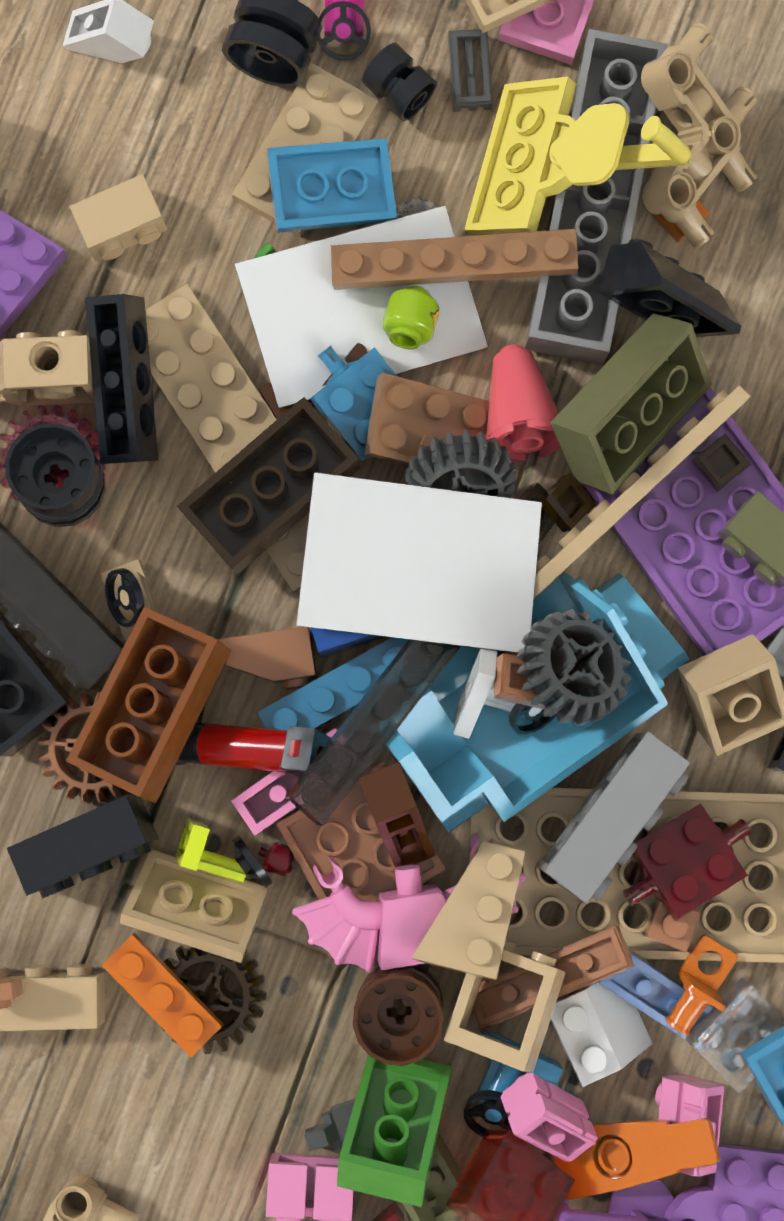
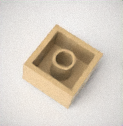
[677,634,784,756]

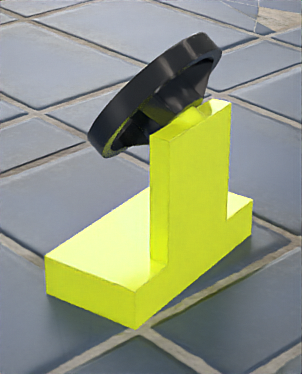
[175,817,273,888]

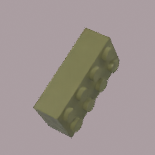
[550,313,712,495]

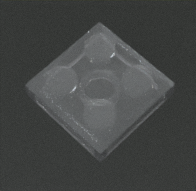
[685,977,784,1094]

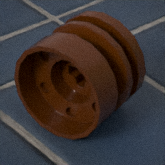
[353,965,443,1066]

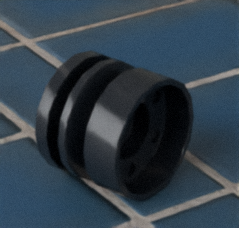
[5,423,106,527]

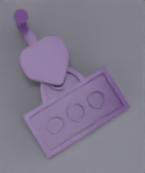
[545,1143,784,1221]

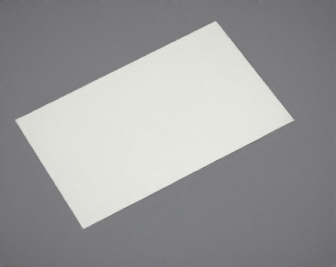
[235,206,488,408]
[296,473,542,653]

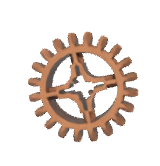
[37,692,123,804]

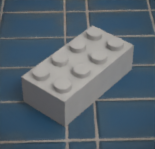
[537,731,690,904]

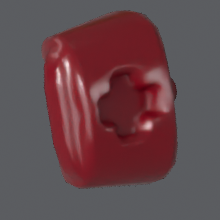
[258,842,294,877]

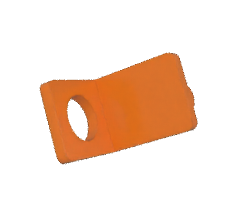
[665,934,738,1036]

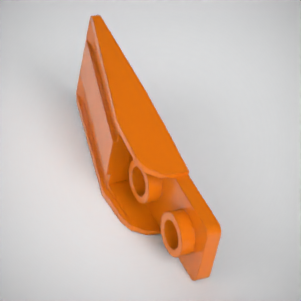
[553,1118,720,1201]

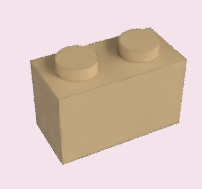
[69,174,167,262]

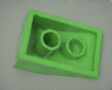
[337,1055,452,1207]

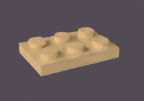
[120,849,268,963]

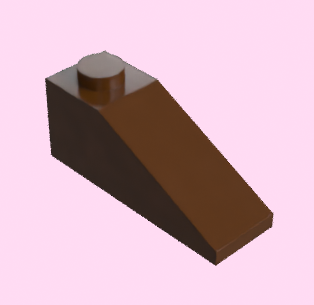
[358,762,435,868]

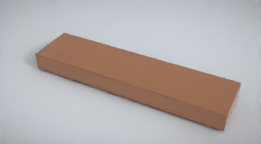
[472,926,635,1029]

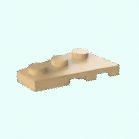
[411,842,526,981]

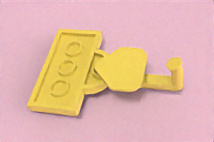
[464,77,692,236]

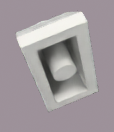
[62,0,154,63]

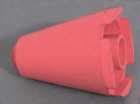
[486,344,561,462]

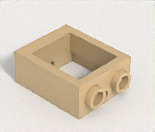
[444,941,566,1072]

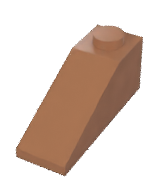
[218,626,317,689]

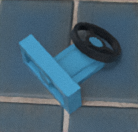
[464,1029,563,1141]

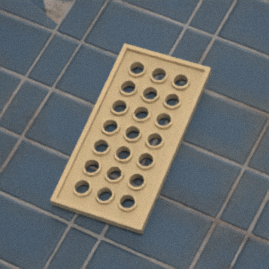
[469,788,784,963]

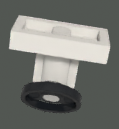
[453,648,557,739]

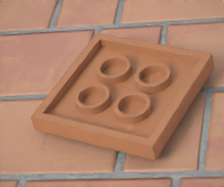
[276,761,446,902]

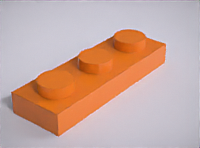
[101,933,223,1058]

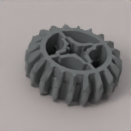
[405,429,516,498]
[516,609,632,726]

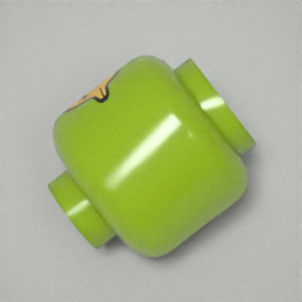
[383,286,440,350]

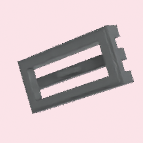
[448,29,493,112]

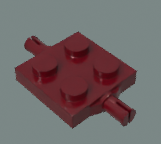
[623,803,751,921]

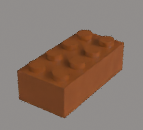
[66,606,231,803]

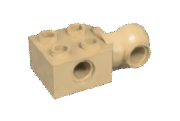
[0,330,95,408]

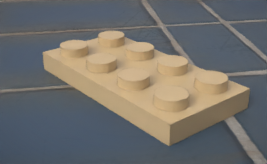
[232,63,379,237]

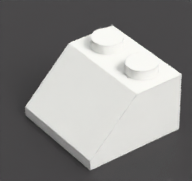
[551,982,653,1087]

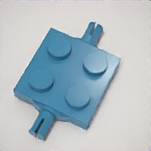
[310,345,402,465]

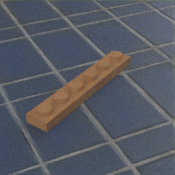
[331,229,578,290]

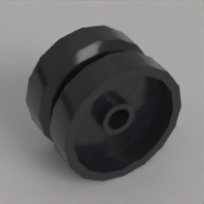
[221,0,323,87]

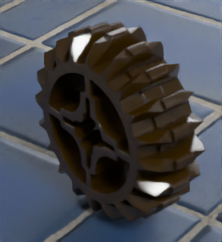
[161,946,267,1054]

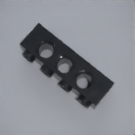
[85,294,158,464]

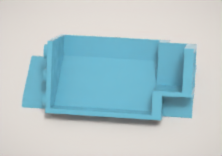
[374,572,690,833]

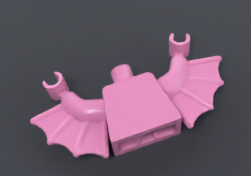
[292,834,526,973]

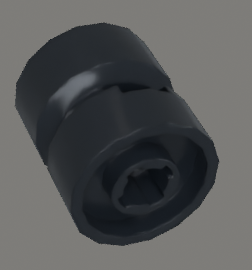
[362,42,437,121]

